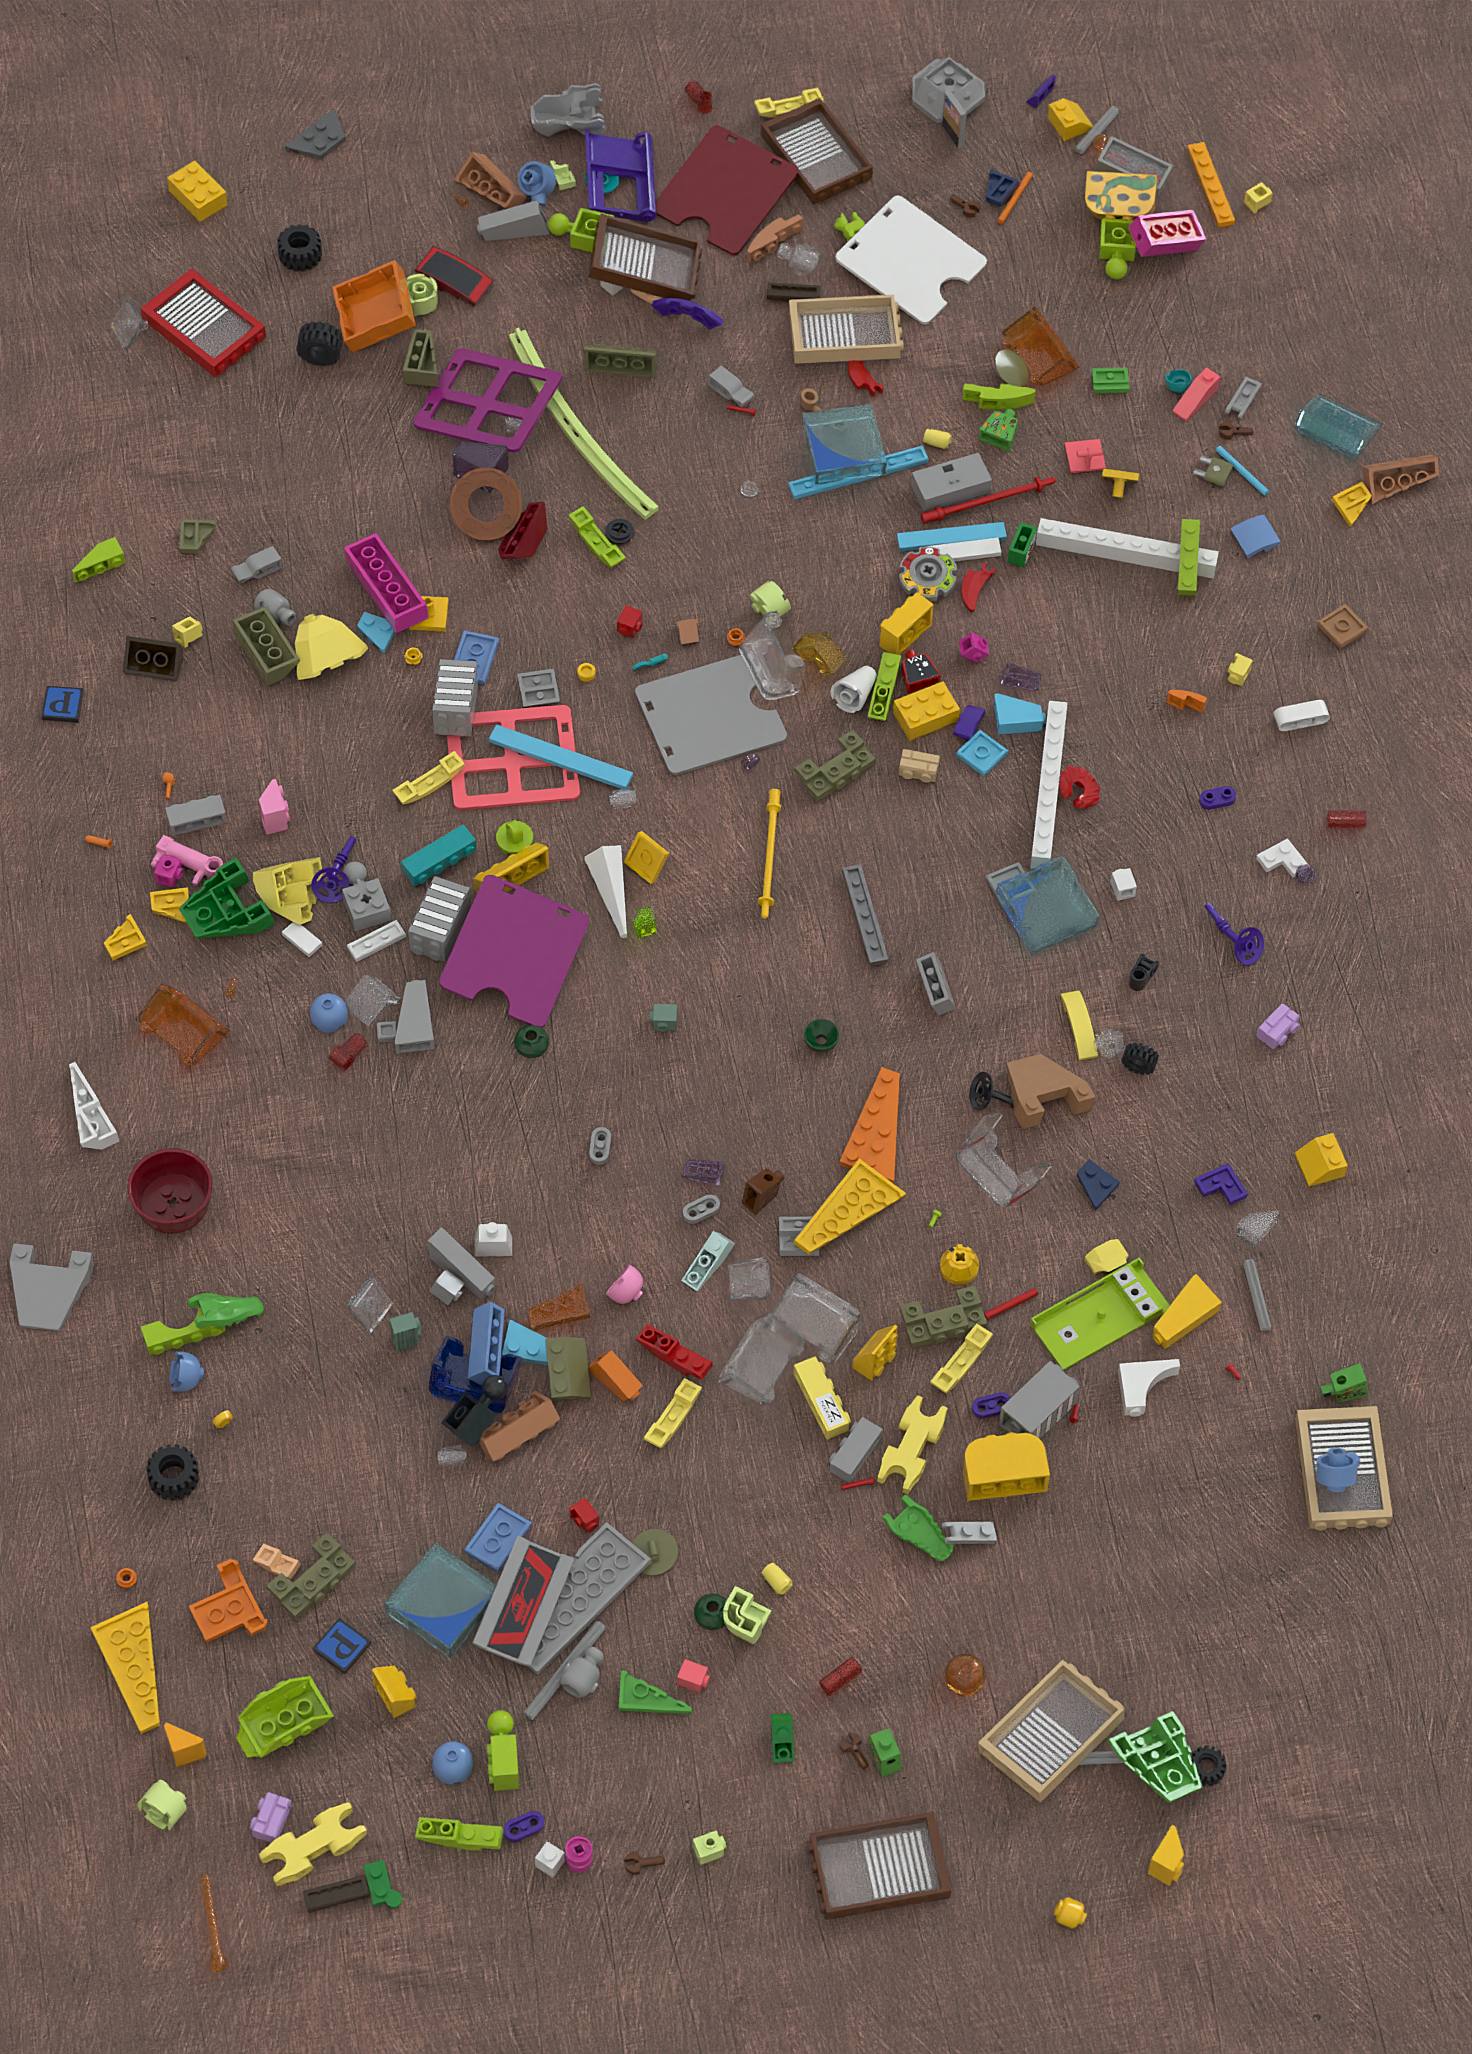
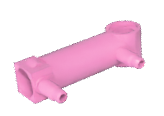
[151,835,223,886]

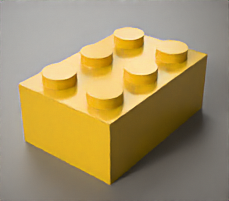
[167,160,228,222]
[879,592,934,655]
[893,681,960,741]

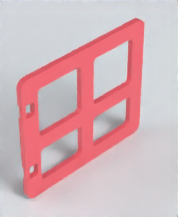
[447,705,580,810]

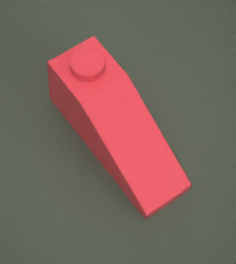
[1172,367,1221,422]

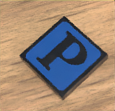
[41,686,84,723]
[313,1618,371,1674]

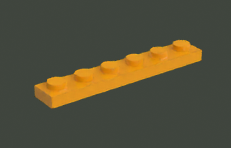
[1187,142,1235,228]

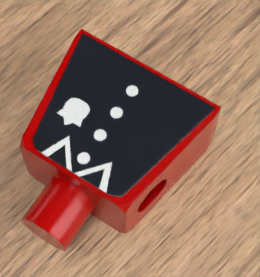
[901,650,941,695]

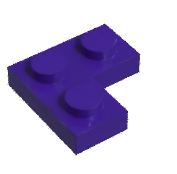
[1194,1163,1248,1205]

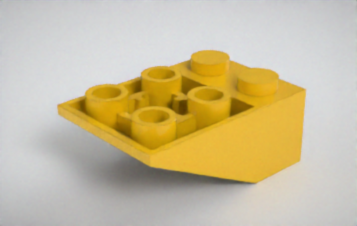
[852,1325,898,1381]

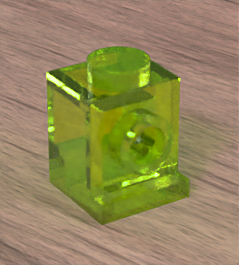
[633,906,656,938]

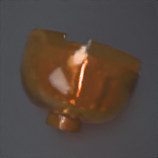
[944,1654,986,1696]

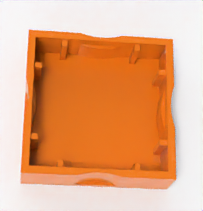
[332,260,416,352]

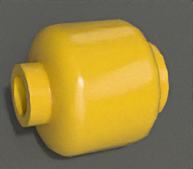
[1054,1897,1087,1929]

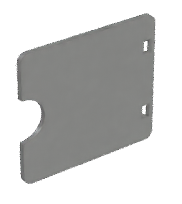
[635,654,787,775]

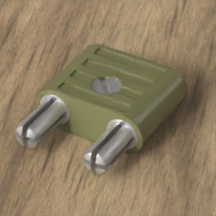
[1193,455,1234,487]

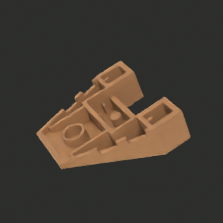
[1006,1054,1096,1129]

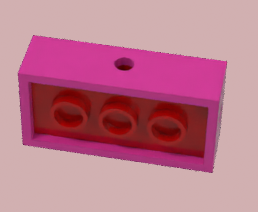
[1128,210,1206,257]

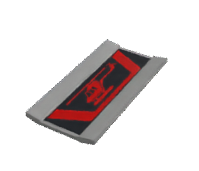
[473,1535,575,1667]

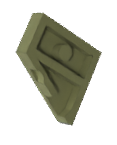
[180,519,216,553]

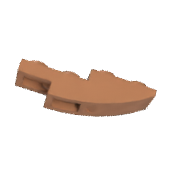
[747,214,803,264]

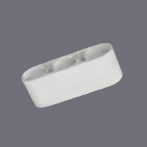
[1274,700,1330,731]

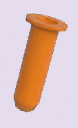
[85,835,113,850]

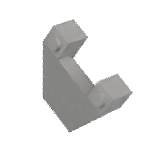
[10,1243,94,1332]

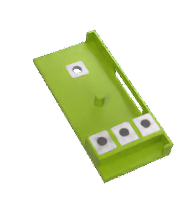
[1030,1257,1170,1370]

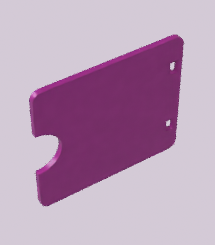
[439,875,589,1028]

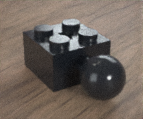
[441,1375,508,1447]

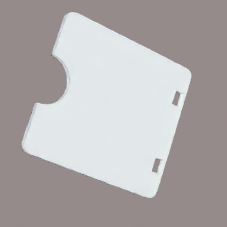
[836,196,987,324]

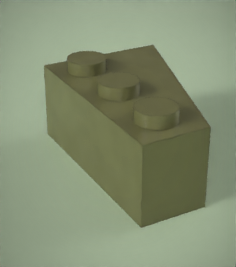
[403,329,440,387]

